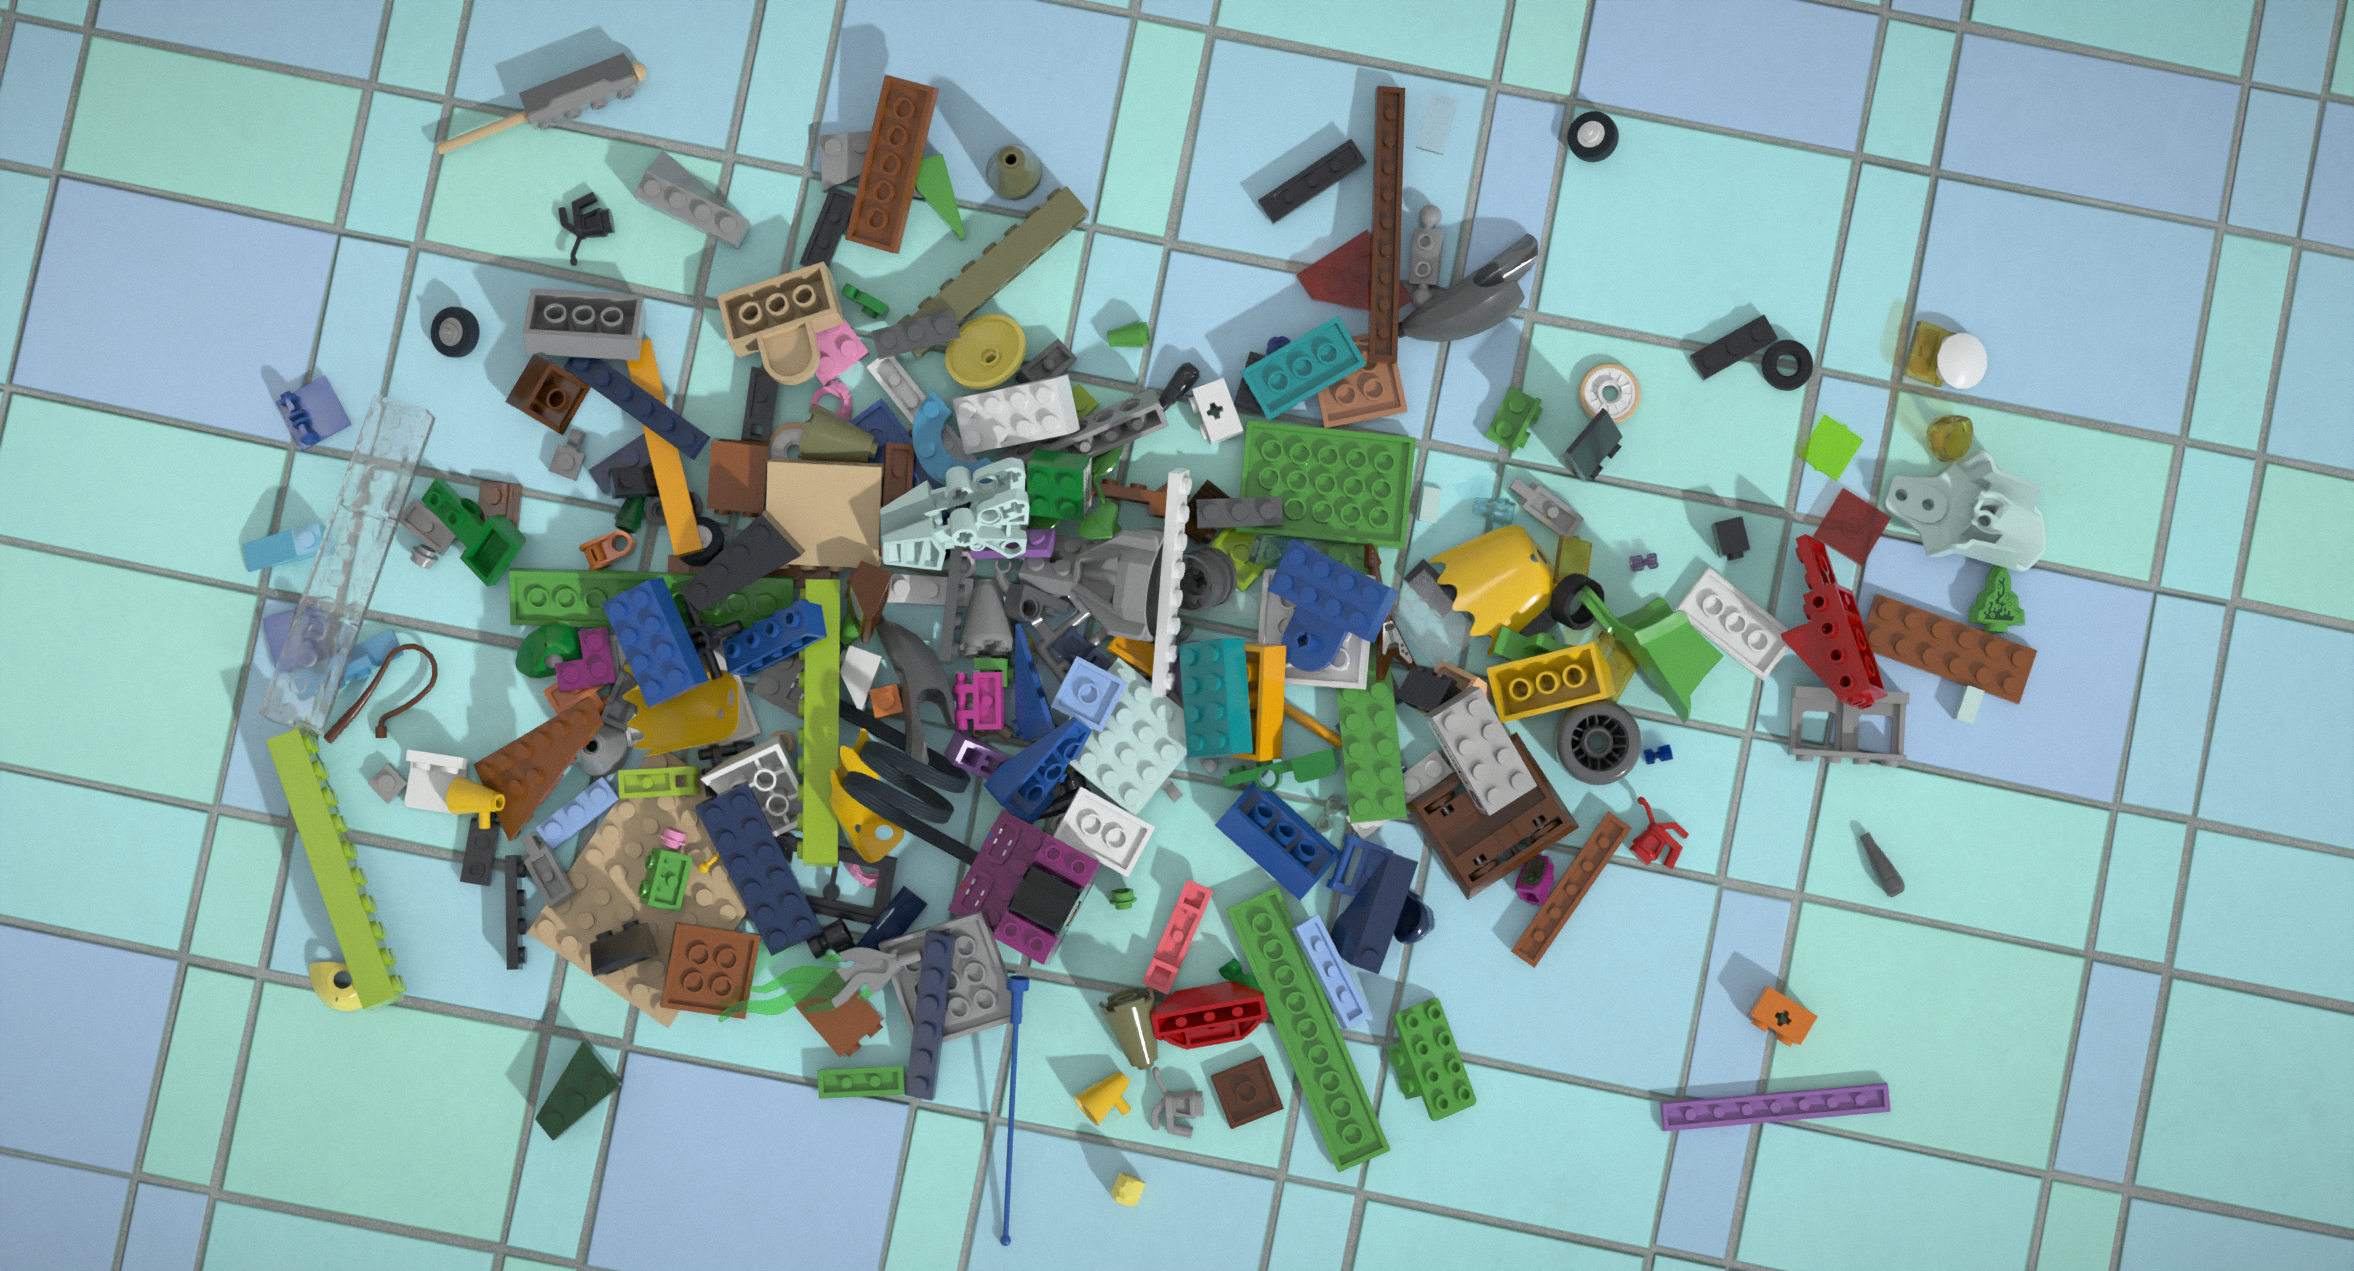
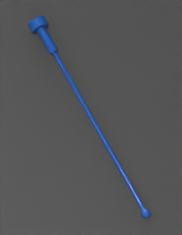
[1000,975,1030,1246]

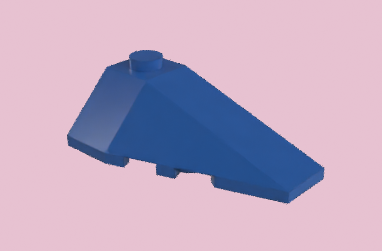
[1012,621,1056,741]

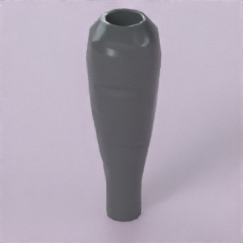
[1859,832,1905,897]

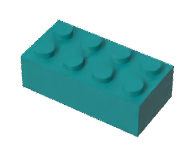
[1179,638,1253,758]

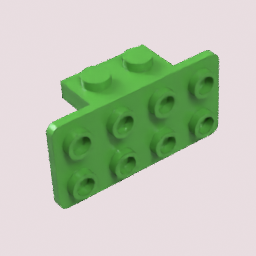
[1386,998,1476,1121]

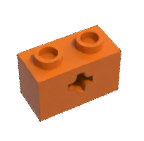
[1747,986,1818,1047]

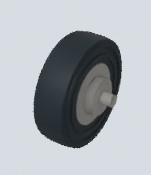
[430,307,480,358]

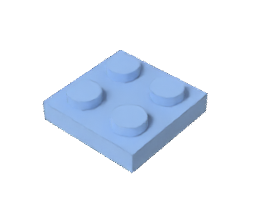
[1050,656,1128,733]

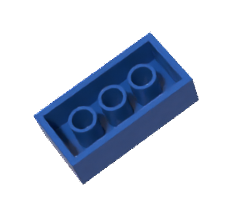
[602,577,709,707]

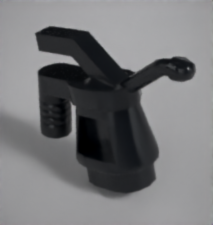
[558,192,615,266]

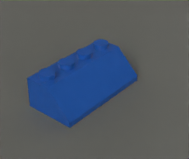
[1215,781,1341,901]

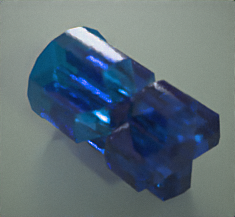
[1643,744,1673,765]

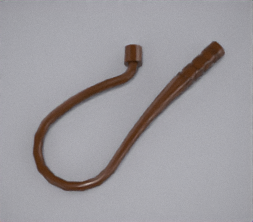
[323,643,438,744]

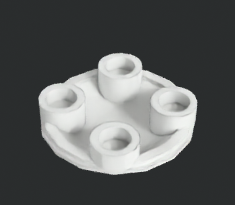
[1936,333,1987,389]

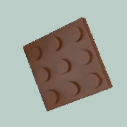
[660,922,761,1019]

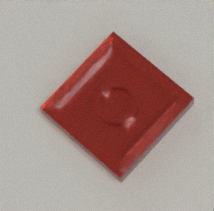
[1812,488,1891,566]

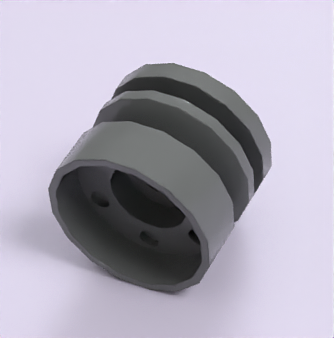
[1178,547,1238,613]

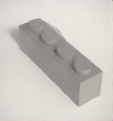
[634,151,751,250]

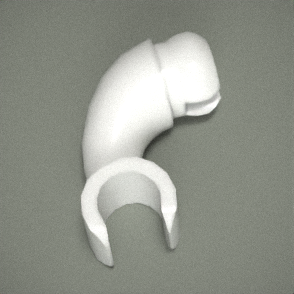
[995,558,1013,597]

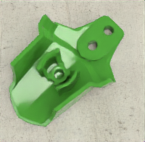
[1578,585,1724,723]

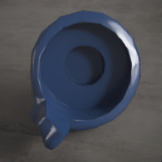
[1393,890,1435,945]

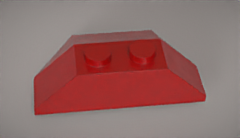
[1150,981,1268,1050]

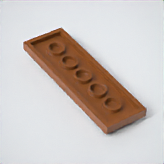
[845,74,939,254]
[1864,594,2037,704]

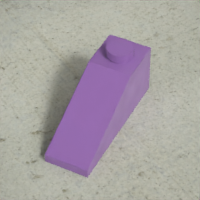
[944,730,1013,779]

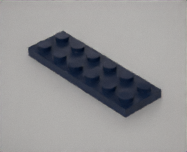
[695,781,823,956]

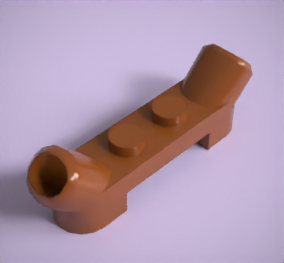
[1091,479,1190,519]

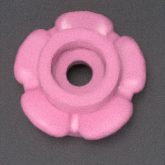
[659,826,687,849]

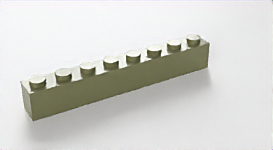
[897,186,1089,360]

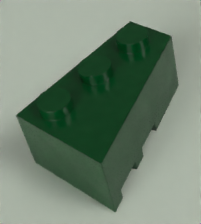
[535,1040,624,1141]

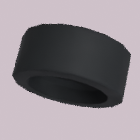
[1550,573,1605,630]

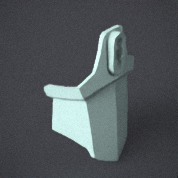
[1884,450,2046,572]

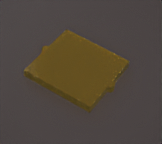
[1553,535,1593,591]

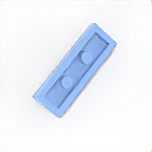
[535,776,620,850]

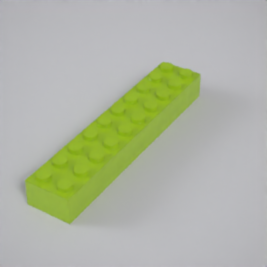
[266,728,407,1011]

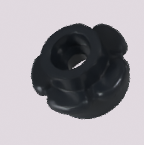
[1060,771,1087,793]

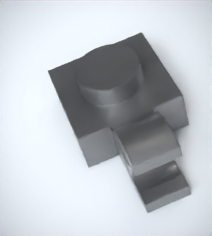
[548,429,586,481]

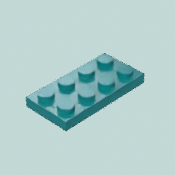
[1240,315,1367,421]

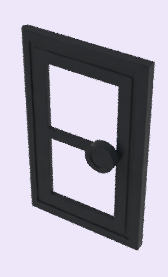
[779,834,898,925]

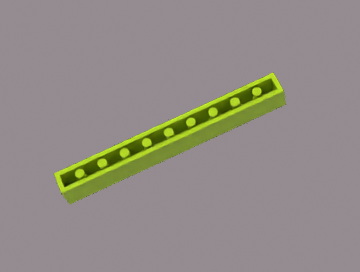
[797,579,840,867]

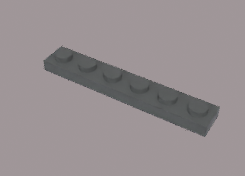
[939,501,971,664]

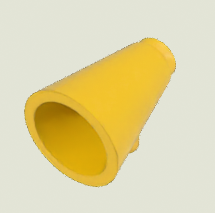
[446,777,505,829]
[1073,1071,1131,1126]

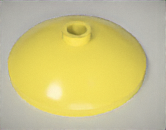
[945,314,1027,390]

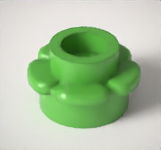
[1109,888,1137,910]

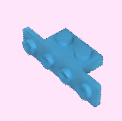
[290,630,404,701]

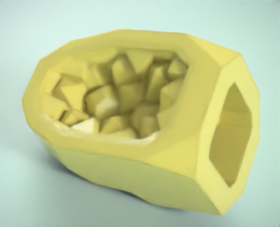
[1111,1171,1146,1207]

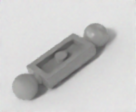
[1409,204,1444,309]

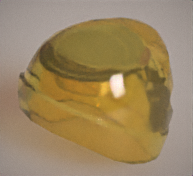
[1926,415,1974,462]

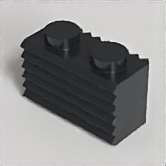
[1396,666,1462,713]

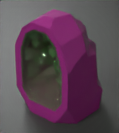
[1514,854,1554,906]

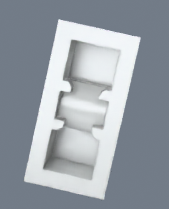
[1189,378,1243,445]

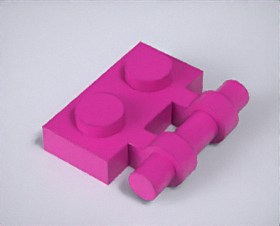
[953,672,1004,730]

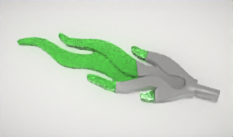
[718,947,922,1022]

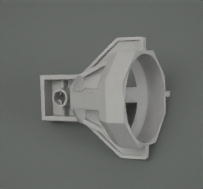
[1018,527,1164,642]

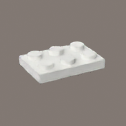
[1053,786,1155,877]

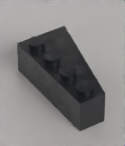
[680,509,805,612]

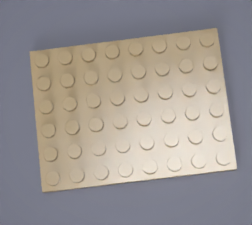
[527,750,792,1028]

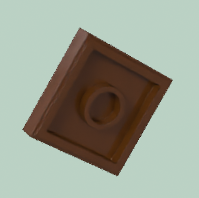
[1211,1055,1284,1129]

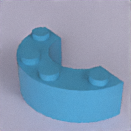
[912,391,1000,487]

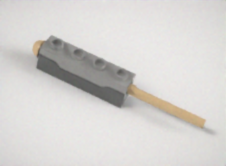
[436,53,647,155]

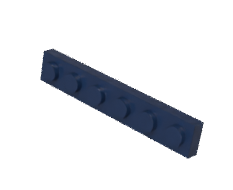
[564,357,711,460]
[905,929,956,1101]

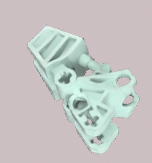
[880,457,1029,571]

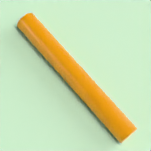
[1283,701,1342,749]

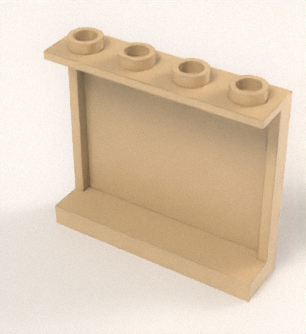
[766,458,884,572]

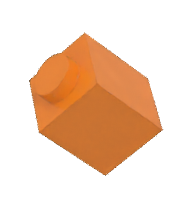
[869,684,904,719]

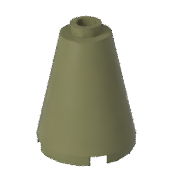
[986,144,1042,201]
[798,404,879,463]
[1098,987,1158,1070]

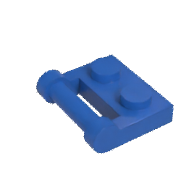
[1326,833,1393,897]

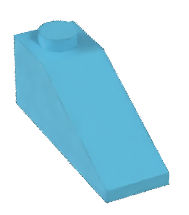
[242,523,332,572]

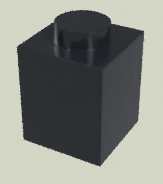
[1711,516,1750,561]

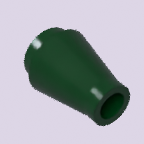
[614,497,646,534]

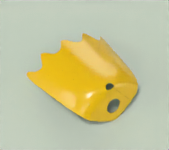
[1428,525,1559,656]
[622,664,739,757]
[829,728,904,863]

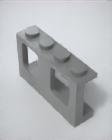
[1788,686,1910,767]

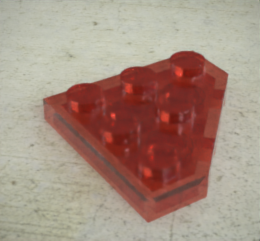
[1296,230,1411,311]

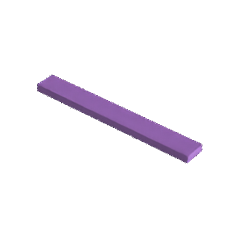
[1659,1083,1891,1131]

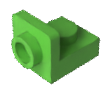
[973,658,1014,688]

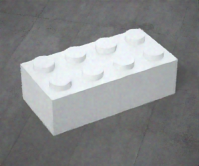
[953,374,1080,454]

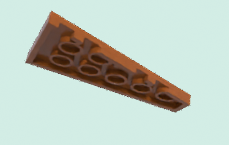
[473,697,604,841]

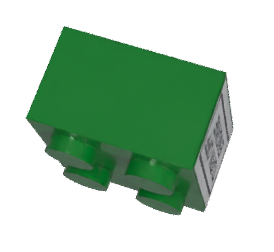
[1027,449,1091,521]

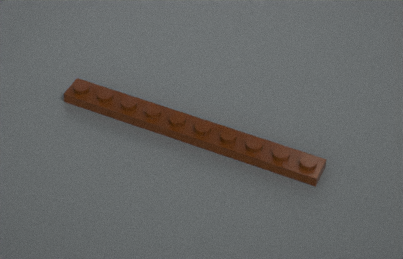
[1367,86,1405,364]

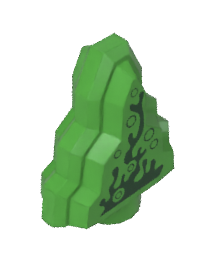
[1968,565,2025,633]

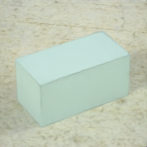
[1953,685,1985,725]

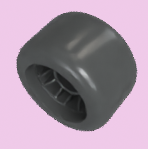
[1553,699,1642,785]

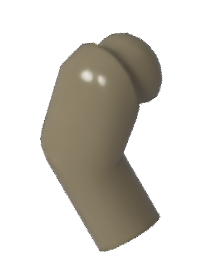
[971,723,1015,741]

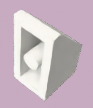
[840,645,884,711]

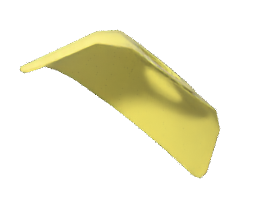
[309,962,362,1011]

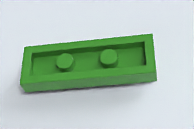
[818,1065,905,1099]

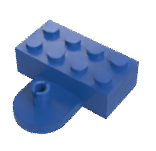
[1267,539,1399,672]

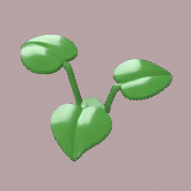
[1027,444,1125,540]

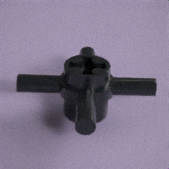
[683,599,743,680]

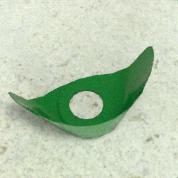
[515,624,583,679]

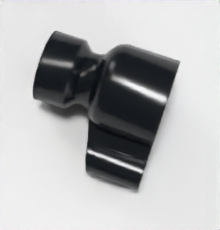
[806,918,856,963]

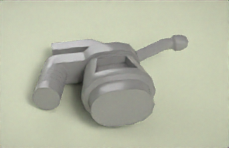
[1152,1067,1204,1138]

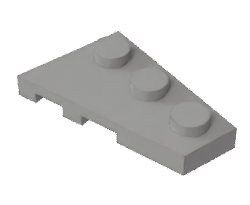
[818,131,871,193]

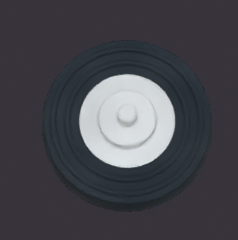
[1567,111,1619,162]
[679,516,725,566]

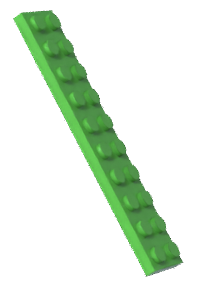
[1321,542,1407,824]
[509,568,795,630]
[1226,887,1390,1173]

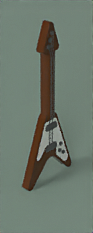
[1364,543,1418,681]

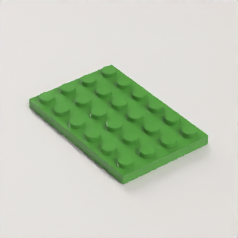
[1236,420,1416,550]

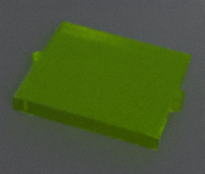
[1797,415,1864,481]

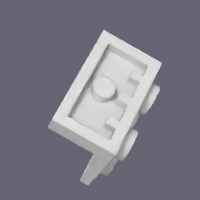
[404,749,470,814]

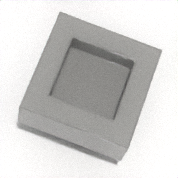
[367,763,408,804]

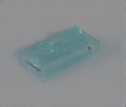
[1248,534,1305,567]

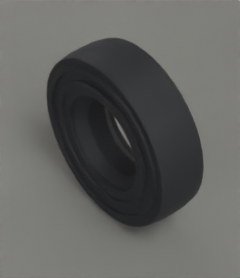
[1761,340,1813,391]

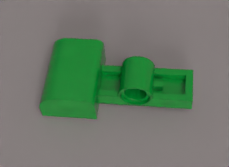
[421,478,526,587]
[1223,748,1340,791]

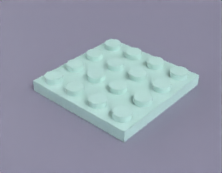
[1067,657,1187,816]

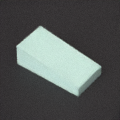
[1419,486,1442,524]

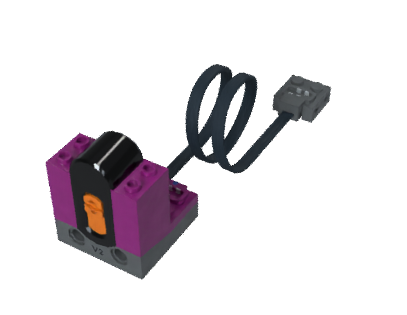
[752,652,1104,965]

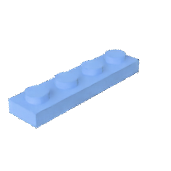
[1291,914,1370,1029]

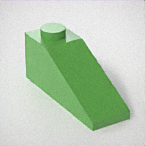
[915,154,966,241]

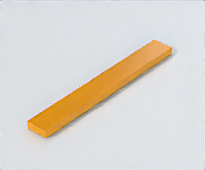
[626,338,704,558]

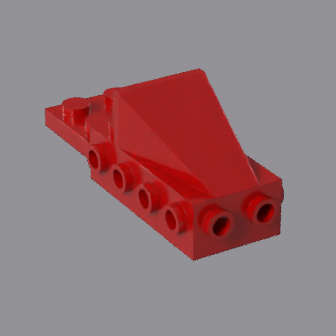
[1781,534,1888,710]

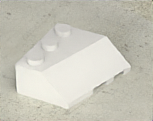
[701,735,803,836]

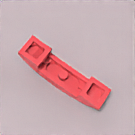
[1142,879,1213,995]

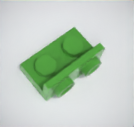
[1484,386,1543,452]
[638,847,693,912]

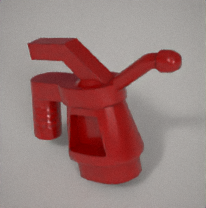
[1629,796,1689,870]

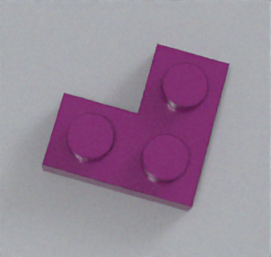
[555,627,616,693]

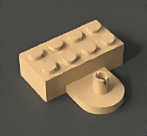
[717,261,845,385]

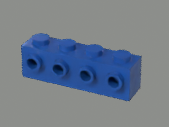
[723,599,827,677]

